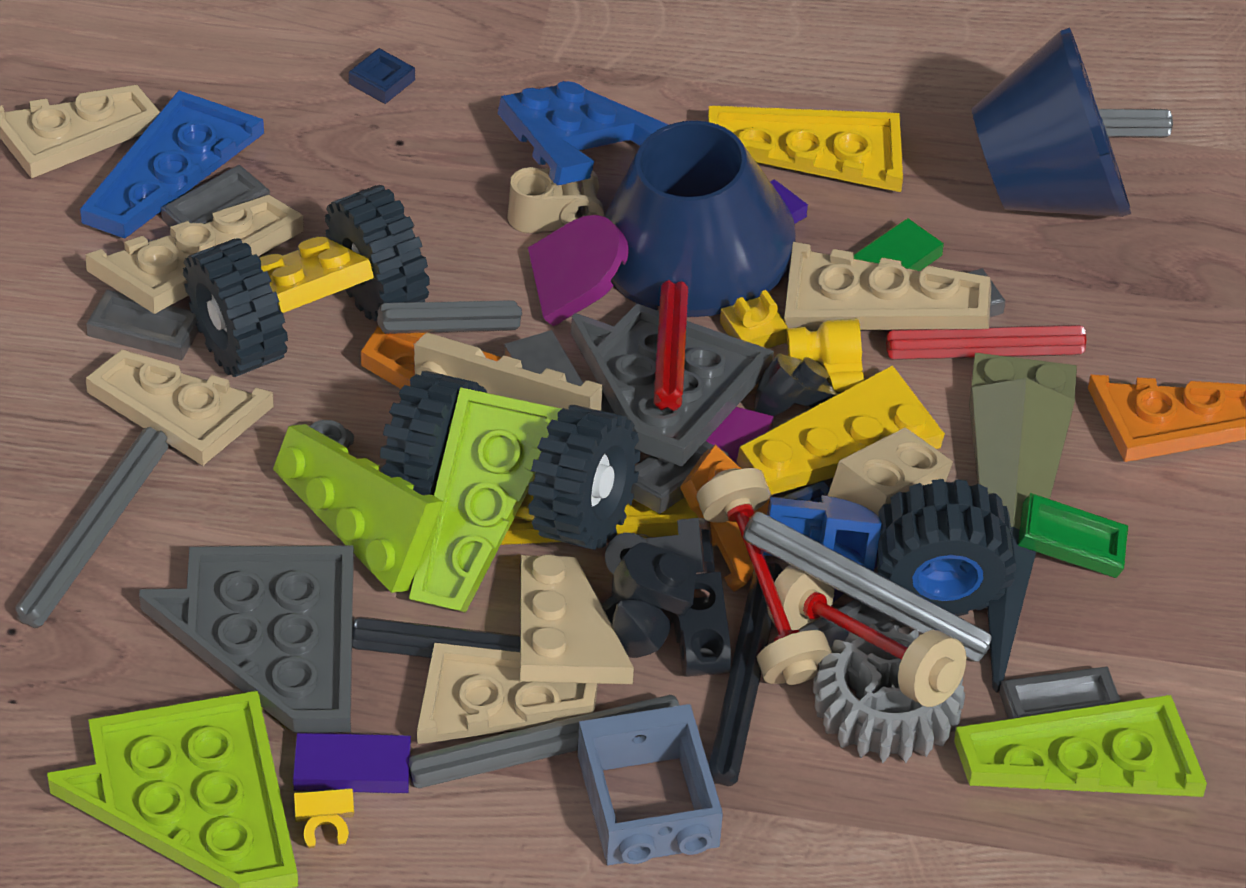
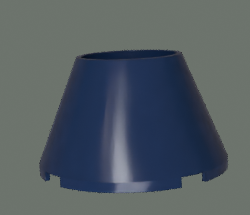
[971,28,1132,217]
[604,121,796,317]

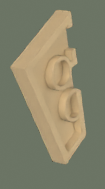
[0,85,160,178]
[520,555,634,684]

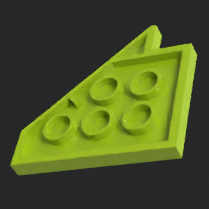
[47,691,299,888]

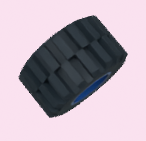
[876,479,1016,616]

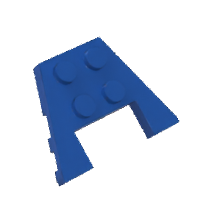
[497,81,669,185]

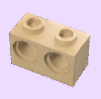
[828,427,953,517]

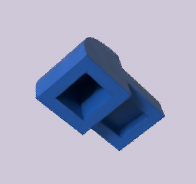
[763,495,882,571]

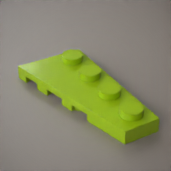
[409,387,561,613]
[273,424,444,593]
[954,695,1207,797]

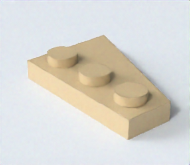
[86,350,274,466]
[417,643,598,744]

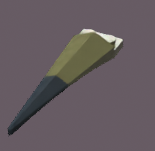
[969,353,1077,693]

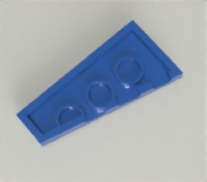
[80,90,264,239]

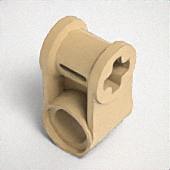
[507,167,604,233]

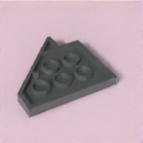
[570,304,774,466]
[139,545,354,733]

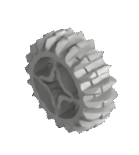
[813,623,965,763]

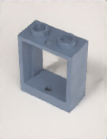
[578,704,723,866]

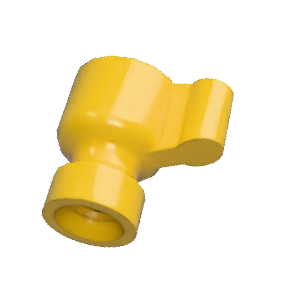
[787,318,864,392]

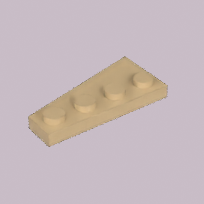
[85,195,303,314]
[785,242,991,330]
[414,332,602,411]

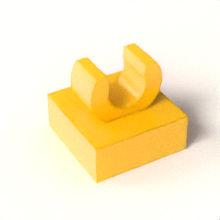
[720,290,788,348]
[294,789,354,848]

